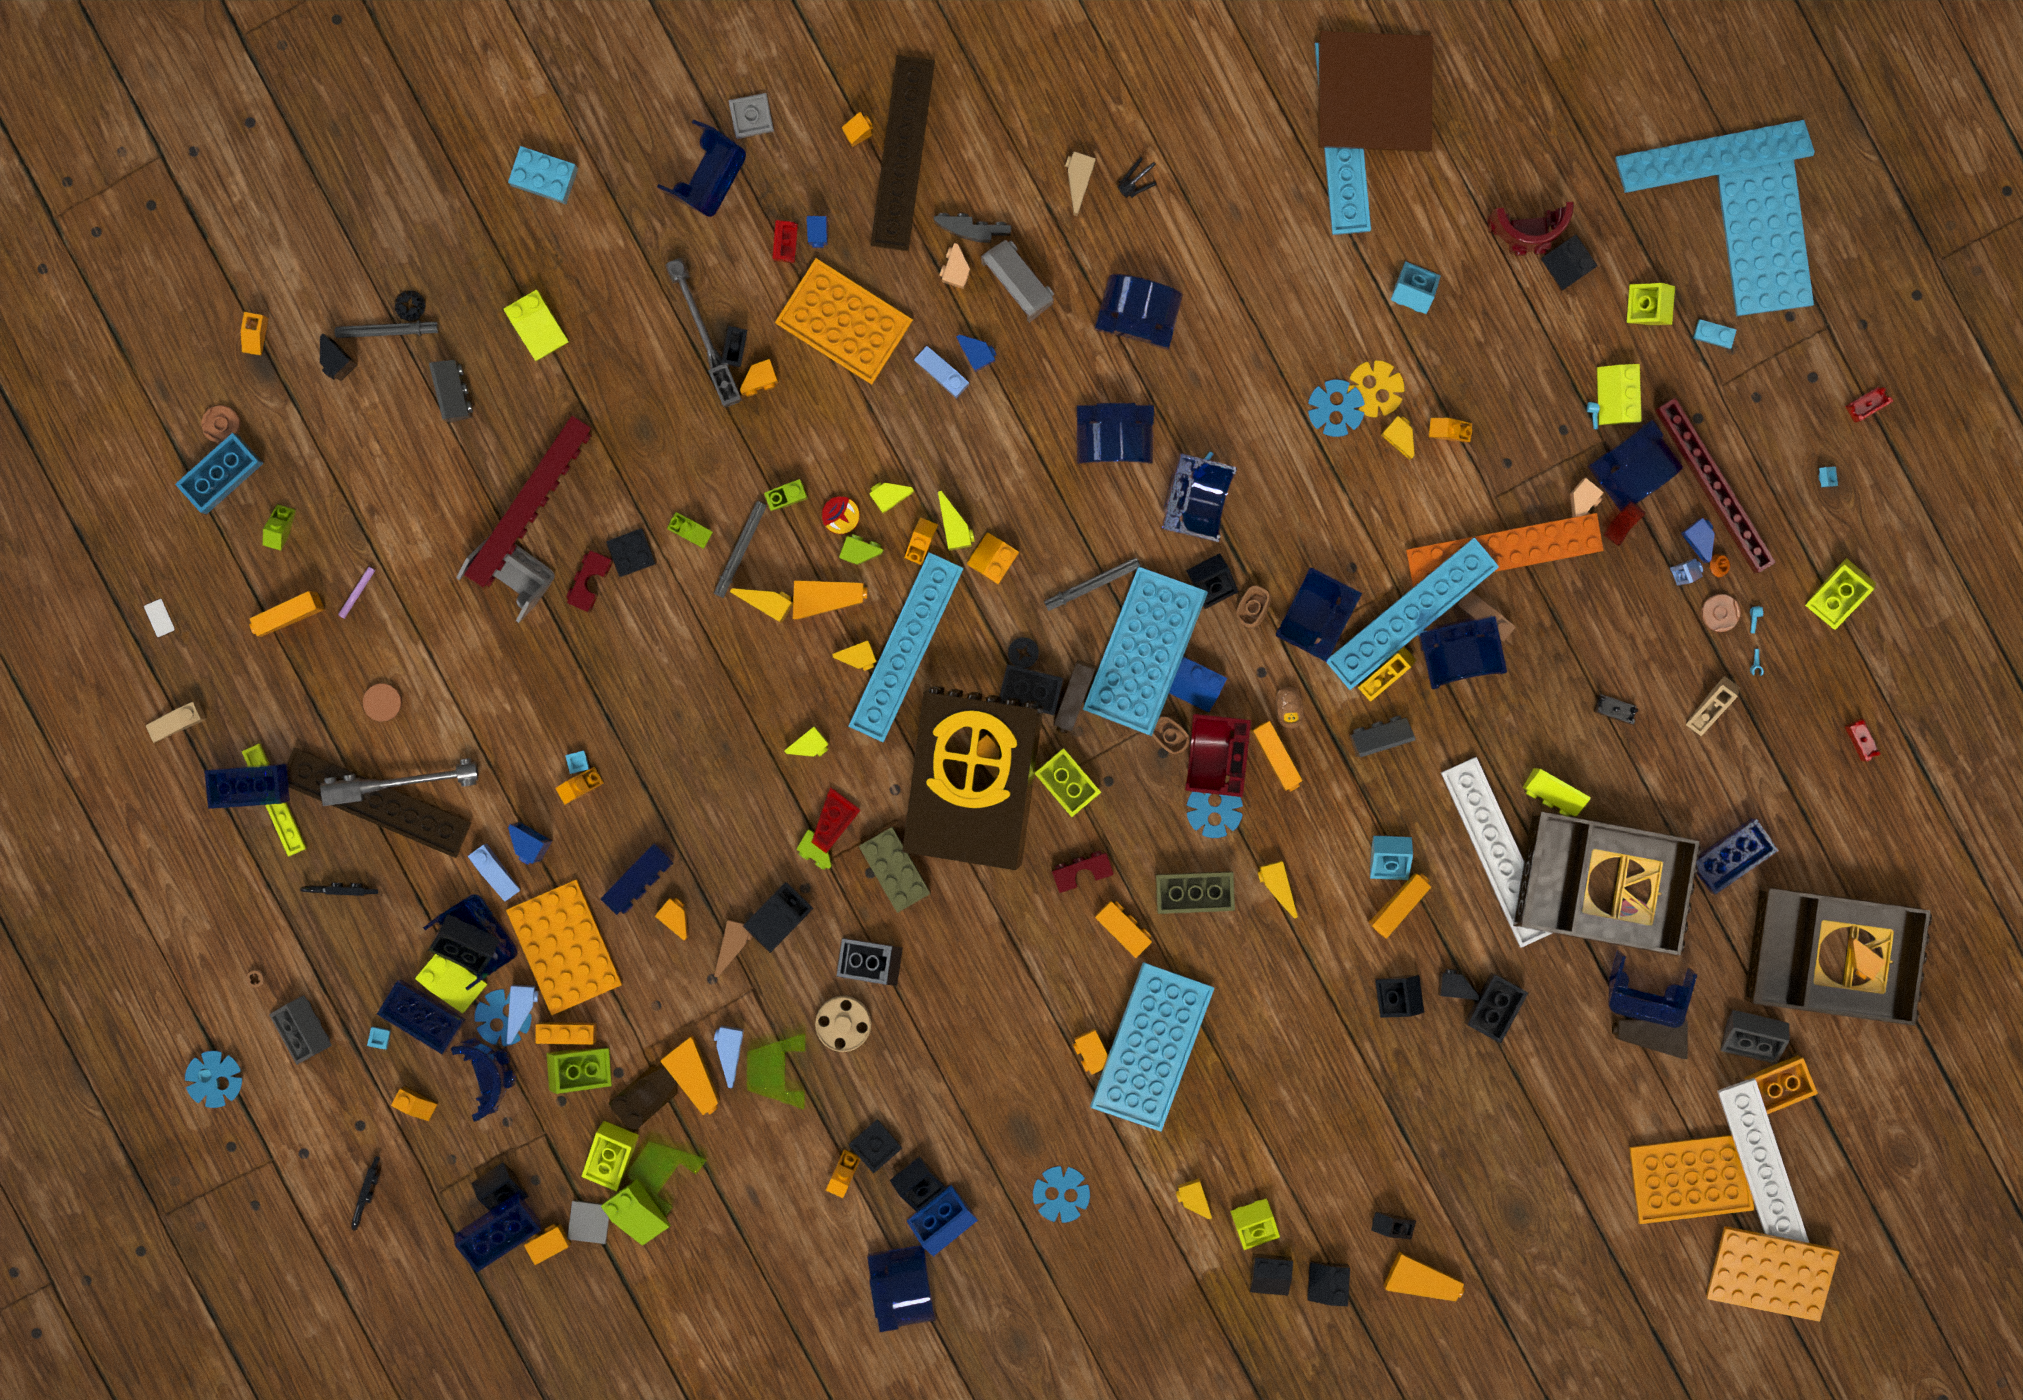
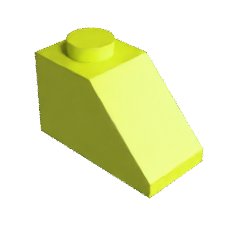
[869,482,914,514]
[785,726,829,757]

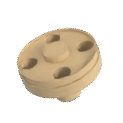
[815,995,871,1052]

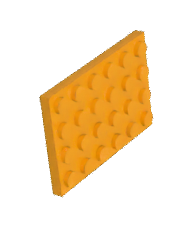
[775,258,913,385]
[506,879,623,1016]
[1629,1134,1754,1224]
[1706,1226,1839,1322]

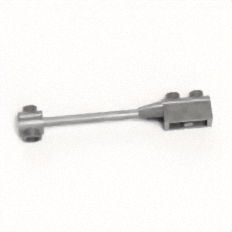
[665,258,742,407]
[320,758,478,806]

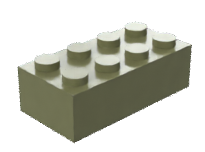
[859,826,931,913]
[1155,871,1235,914]

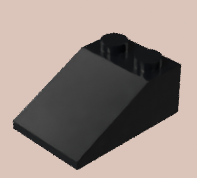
[837,938,903,986]

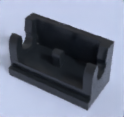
[1594,694,1638,725]

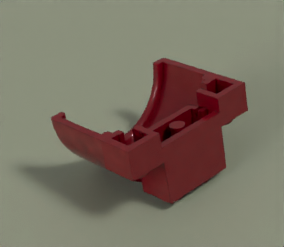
[1487,202,1574,256]
[1185,714,1251,797]

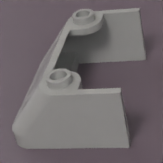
[981,240,1054,323]
[456,536,555,623]

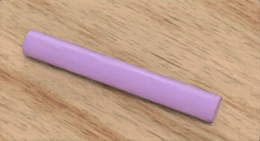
[338,566,376,619]

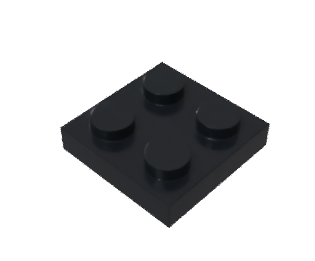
[606,528,656,578]
[848,1119,903,1174]

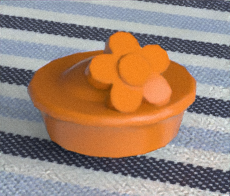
[1709,554,1730,577]

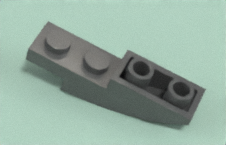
[934,213,1011,243]

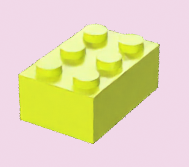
[1035,748,1101,817]

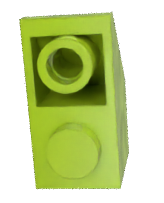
[764,479,808,511]
[263,504,296,551]
[667,512,713,549]
[839,534,884,565]
[796,829,832,870]

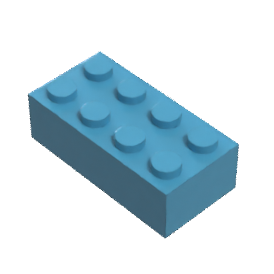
[175,433,264,514]

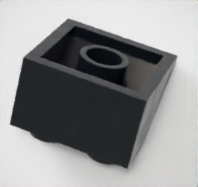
[1541,235,1598,290]
[320,333,358,381]
[1186,553,1239,609]
[1375,975,1425,1018]
[890,1156,947,1213]
[471,1162,529,1217]
[1250,1254,1293,1296]
[1307,1262,1350,1307]

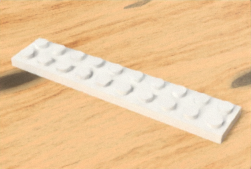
[1441,757,1552,948]
[1717,1078,1809,1243]

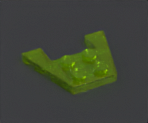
[747,1033,806,1109]
[627,1141,707,1218]

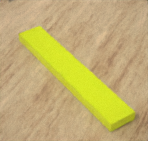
[242,744,307,857]

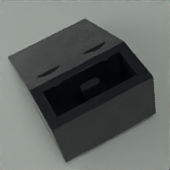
[743,882,813,953]

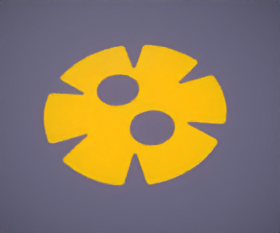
[1348,360,1404,417]

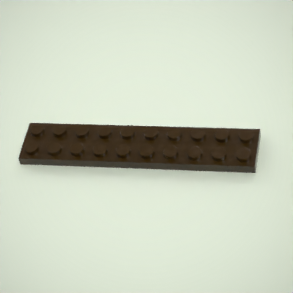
[870,55,935,252]
[279,748,472,858]

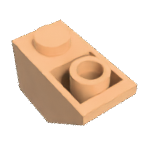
[940,243,970,289]
[1570,478,1604,517]

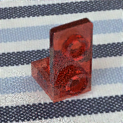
[1603,502,1646,546]

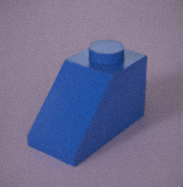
[807,216,828,248]
[956,335,996,372]
[1681,518,1715,563]

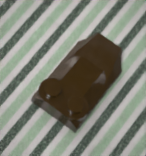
[608,1065,678,1132]

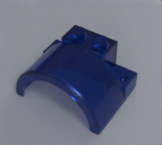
[1095,274,1183,350]
[1077,403,1154,464]
[1588,420,1683,512]
[1161,453,1237,542]
[1275,568,1362,663]
[1418,615,1507,689]
[451,1037,516,1122]
[867,1245,937,1332]

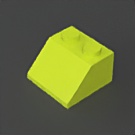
[1627,283,1675,325]
[1230,1198,1280,1250]

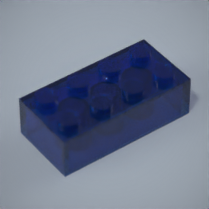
[204,763,290,809]
[1696,818,1779,895]
[600,842,675,915]
[377,979,466,1054]
[454,1193,541,1273]

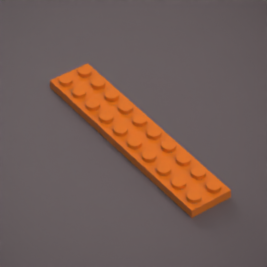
[1406,513,1604,587]

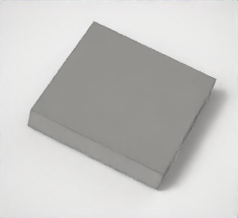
[729,93,774,139]
[567,1200,609,1244]

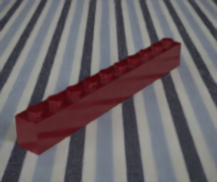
[1654,398,1776,574]
[464,416,592,589]

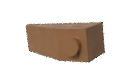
[1457,591,1516,642]
[714,919,752,977]

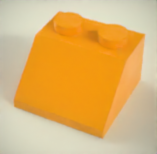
[967,532,1019,585]

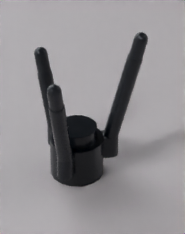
[1117,157,1157,198]

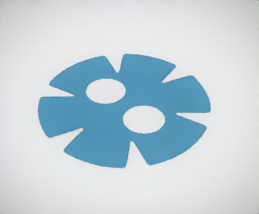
[1308,380,1365,437]
[1187,792,1243,838]
[475,989,532,1046]
[185,1051,242,1108]
[1033,1166,1090,1223]

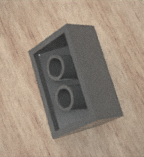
[429,360,473,423]
[1350,715,1416,757]
[269,995,332,1065]
[1721,1010,1790,1064]

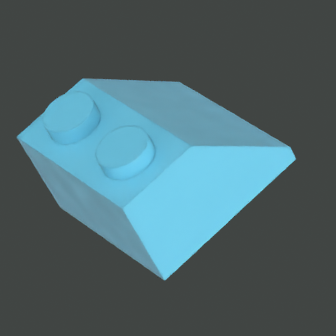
[1391,261,1441,314]
[1370,836,1413,880]

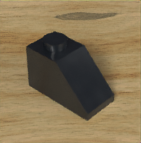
[722,326,747,367]
[1438,969,1479,1000]
[1371,1212,1416,1239]

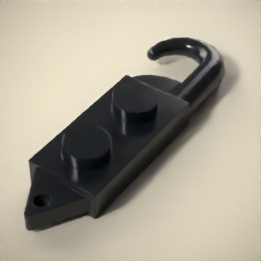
[300,882,378,896]
[351,1156,380,1231]

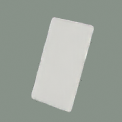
[144,599,175,637]

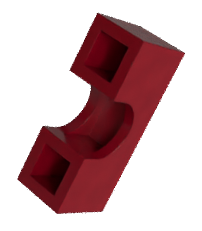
[566,550,613,613]
[1052,850,1114,893]

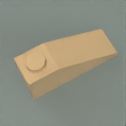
[1065,152,1096,216]
[1686,676,1740,736]
[146,702,206,743]

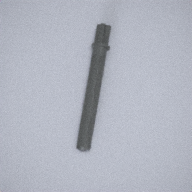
[335,320,439,338]
[713,501,766,598]
[1044,558,1140,611]

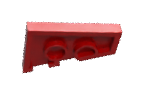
[811,787,861,854]

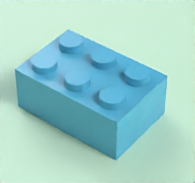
[508,146,578,204]

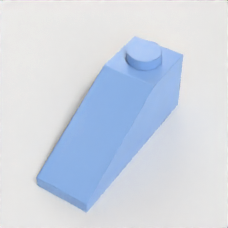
[914,346,969,399]
[1670,559,1703,585]
[468,844,520,901]
[507,984,539,1044]
[714,1025,744,1088]

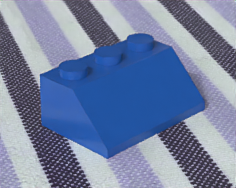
[1169,657,1227,713]
[508,822,552,865]
[907,1185,978,1256]

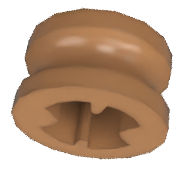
[246,969,265,988]

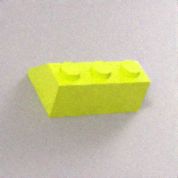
[1597,364,1641,425]
[1523,768,1591,817]

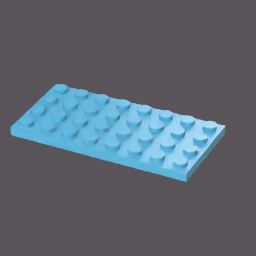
[1717,160,1814,316]
[1083,566,1208,736]
[1090,962,1214,1132]

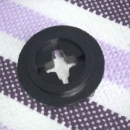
[394,290,426,321]
[1008,637,1039,668]

